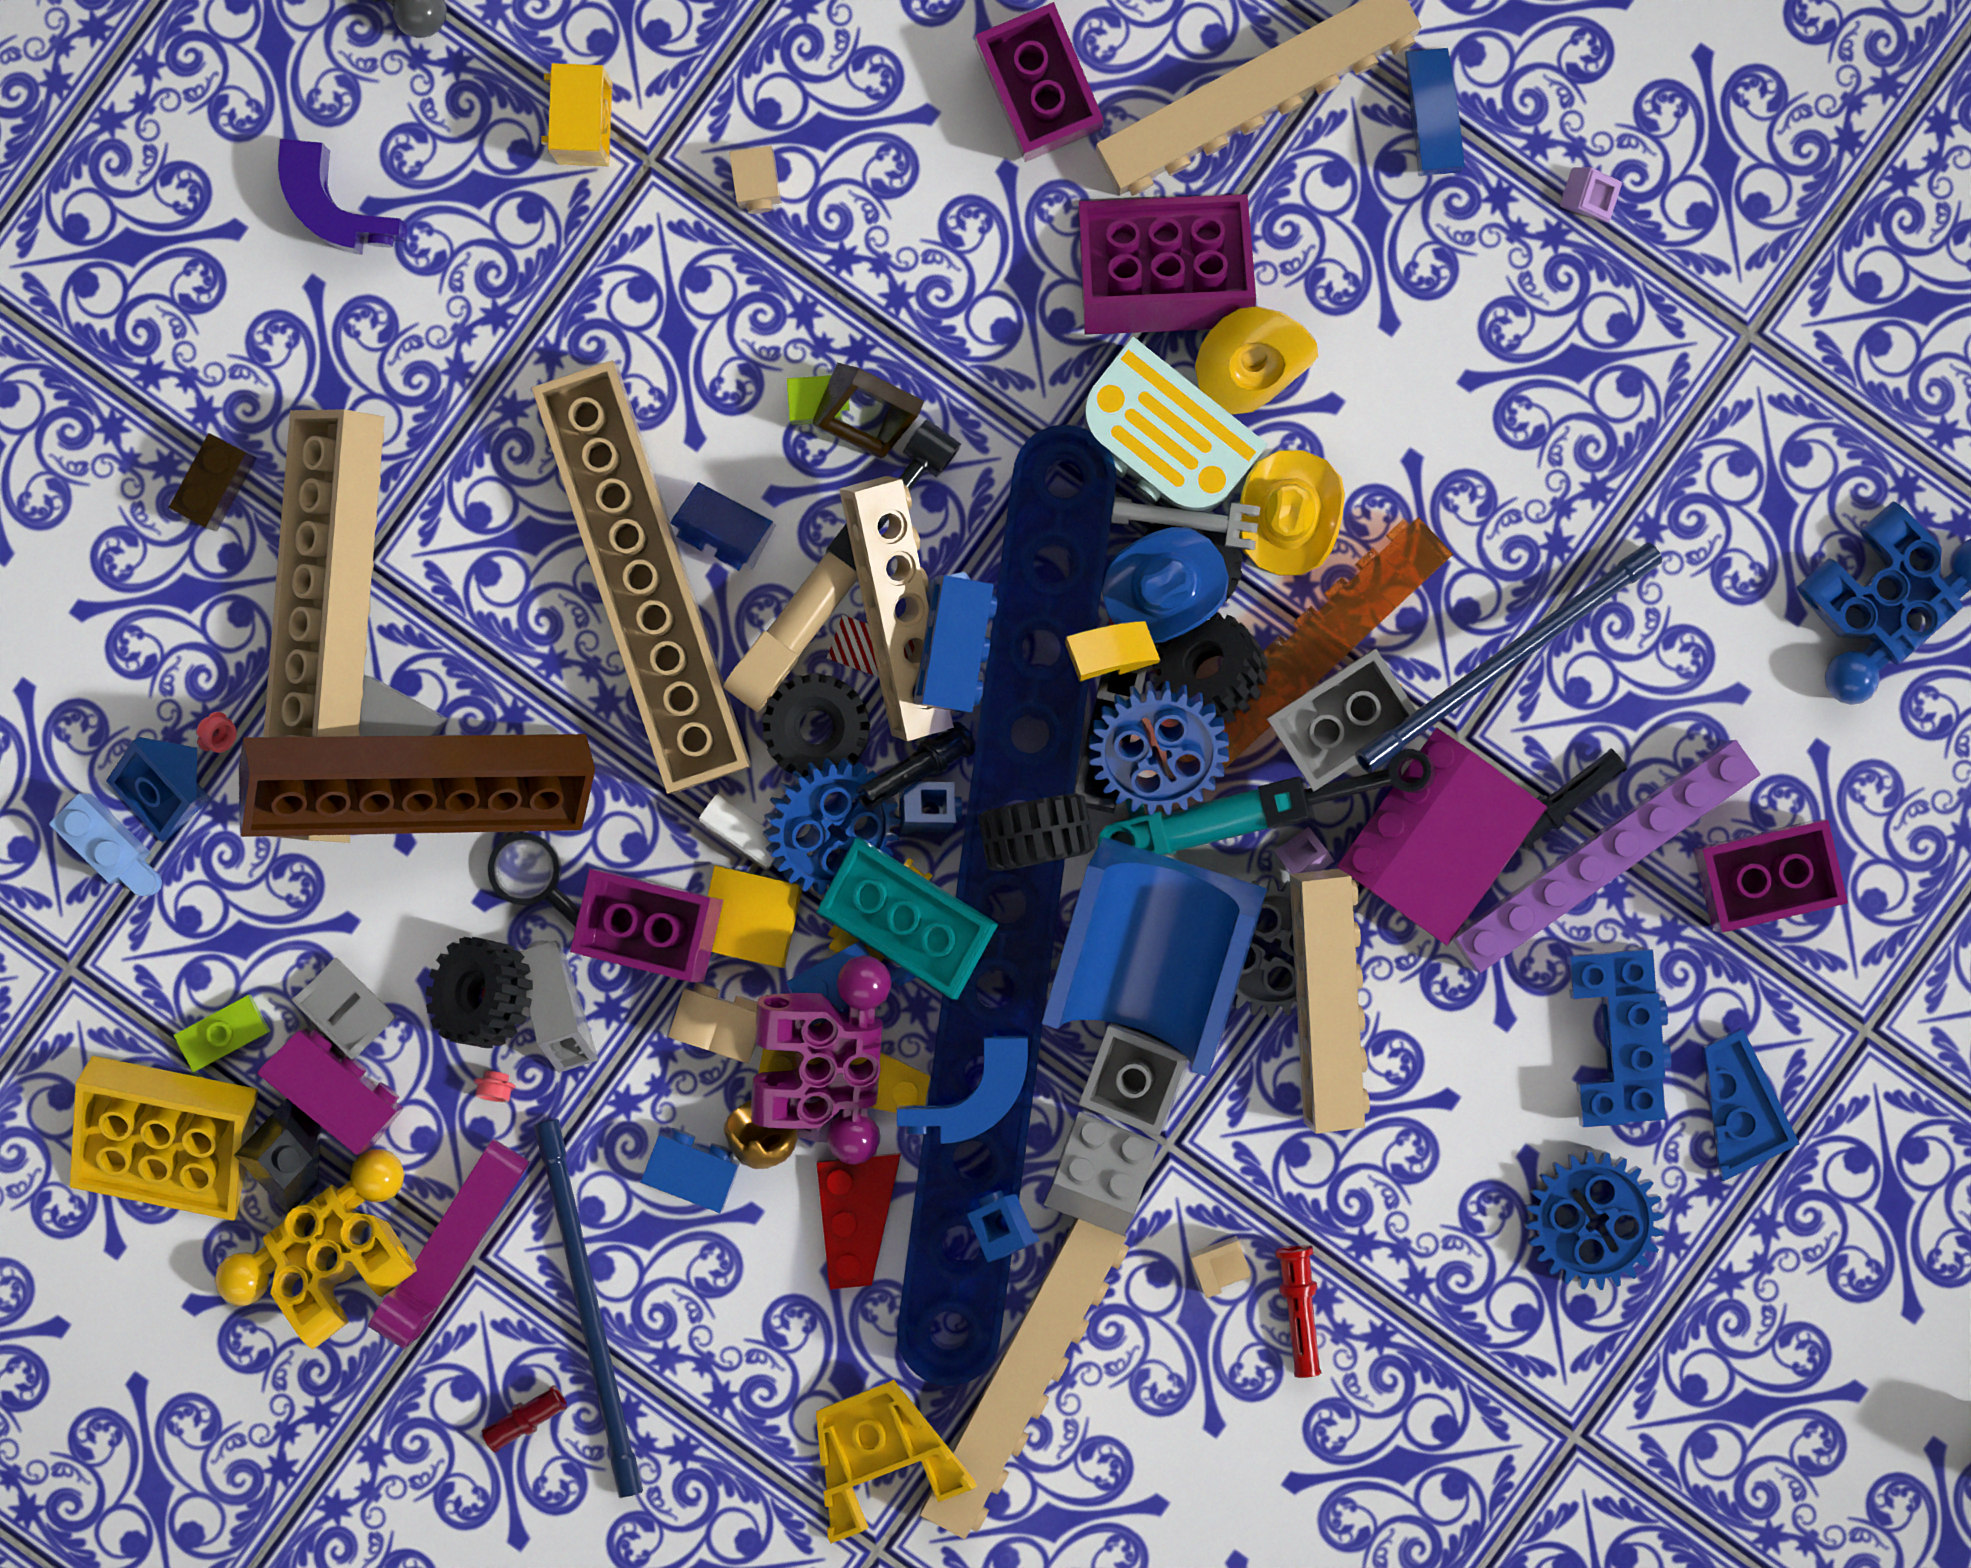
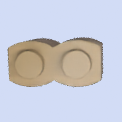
[668,982,757,1064]

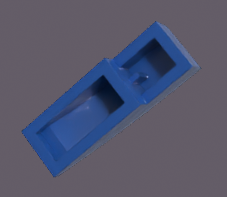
[1405,48,1465,176]

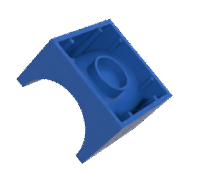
[1042,837,1268,1077]

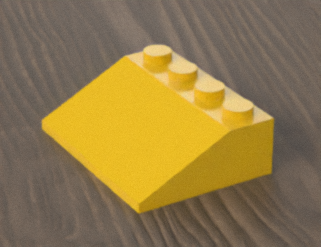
[70,1055,258,1221]

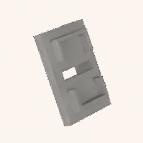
[291,957,397,1060]

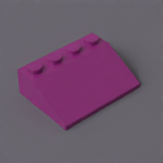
[1079,194,1256,335]
[1337,727,1547,946]

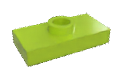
[173,994,271,1072]

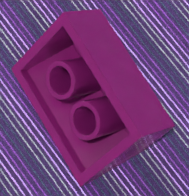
[257,1028,404,1155]

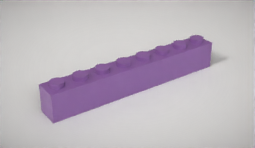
[1452,740,1761,973]

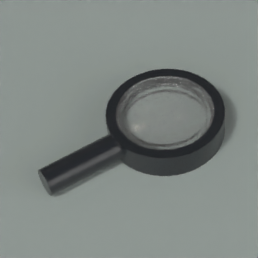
[488,833,580,928]

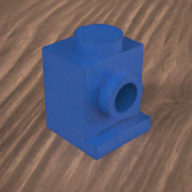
[899,781,962,835]
[967,1190,1040,1262]

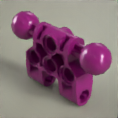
[751,955,891,1165]

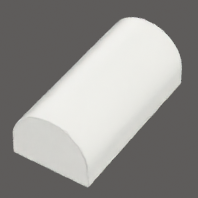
[699,794,776,871]

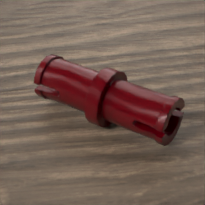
[481,1385,568,1453]

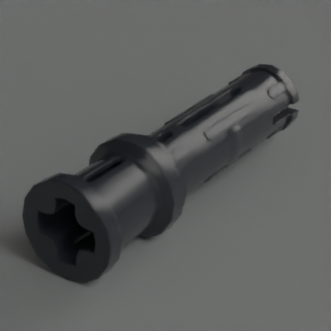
[856,721,976,811]
[1522,748,1628,851]

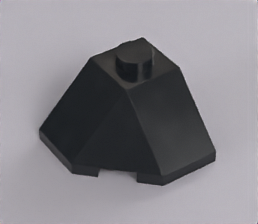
[234,1098,321,1214]

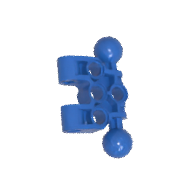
[1797,501,1971,705]

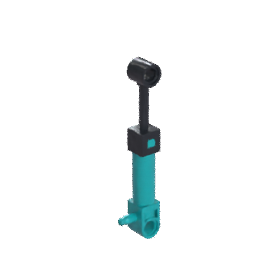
[1098,749,1436,856]

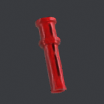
[1275,1245,1322,1378]

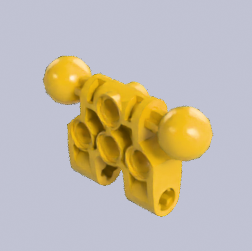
[215,1149,417,1349]

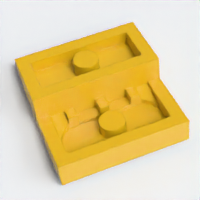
[708,865,802,968]

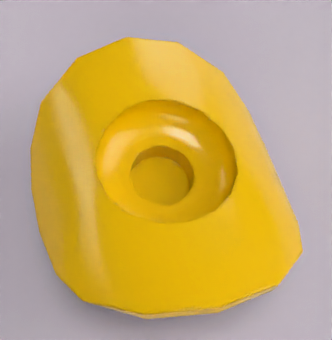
[1195,306,1318,415]
[1239,450,1345,576]

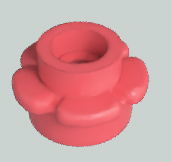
[196,712,237,753]
[474,1071,516,1102]

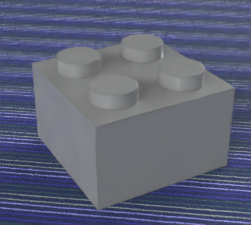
[1079,1022,1189,1136]
[1043,1112,1159,1236]

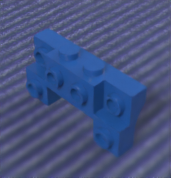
[1567,949,1671,1127]

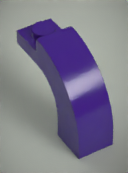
[278,139,408,255]

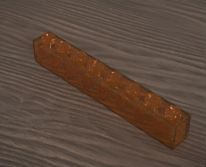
[1178,517,1453,789]

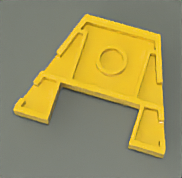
[816,1380,977,1544]

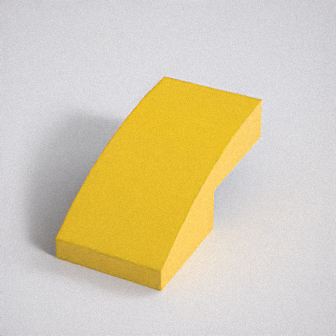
[1065,621,1160,681]

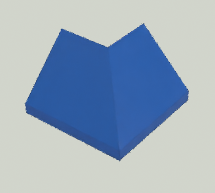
[106,737,212,843]

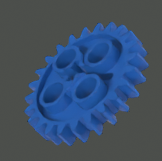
[1089,681,1229,815]
[763,758,901,895]
[1524,1150,1665,1290]

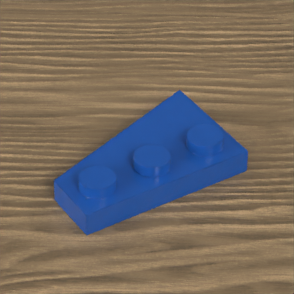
[1702,1028,1800,1181]

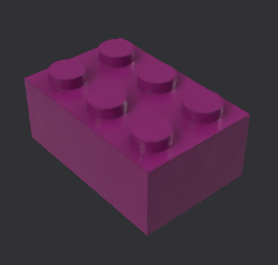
[975,2,1104,162]
[1693,819,1848,933]
[570,869,724,982]

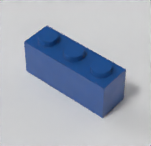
[913,575,997,713]

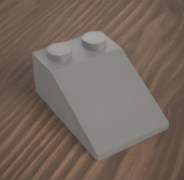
[1267,649,1416,792]

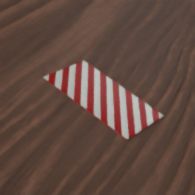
[827,615,915,677]

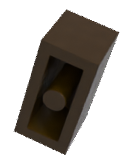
[168,433,257,532]

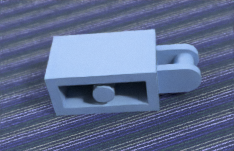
[49,793,162,896]

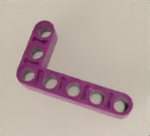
[368,1139,530,1350]

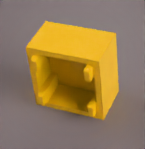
[541,63,613,167]

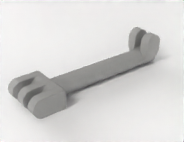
[1111,497,1260,550]

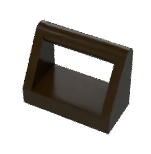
[813,362,924,459]

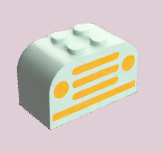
[1084,337,1268,513]

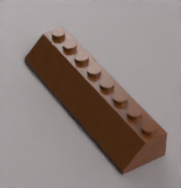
[239,734,596,837]

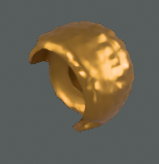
[723,1100,798,1169]

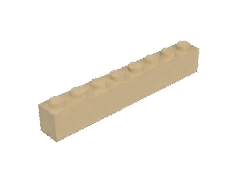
[1096,0,1422,196]
[920,1218,1129,1540]

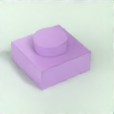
[1274,827,1334,874]

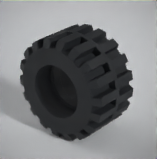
[978,793,1095,871]

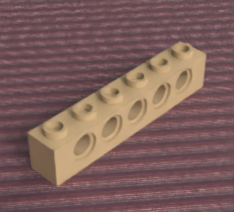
[839,476,954,741]

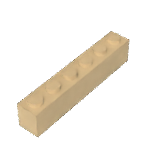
[1289,869,1370,1134]

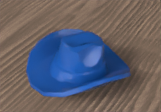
[1101,527,1229,643]

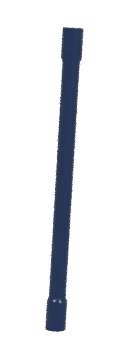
[1355,542,1662,773]
[534,1119,643,1498]

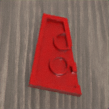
[816,1153,901,1290]

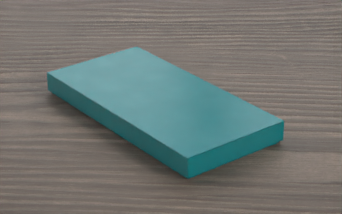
[816,838,998,999]

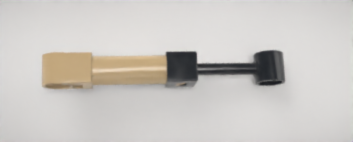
[723,419,962,713]

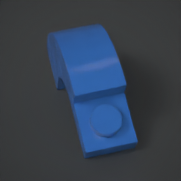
[897,1036,1028,1144]

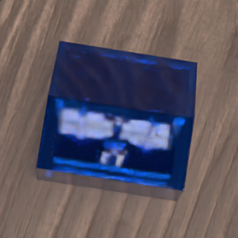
[670,482,776,572]

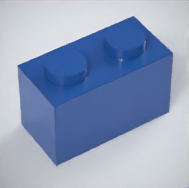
[640,1128,741,1213]

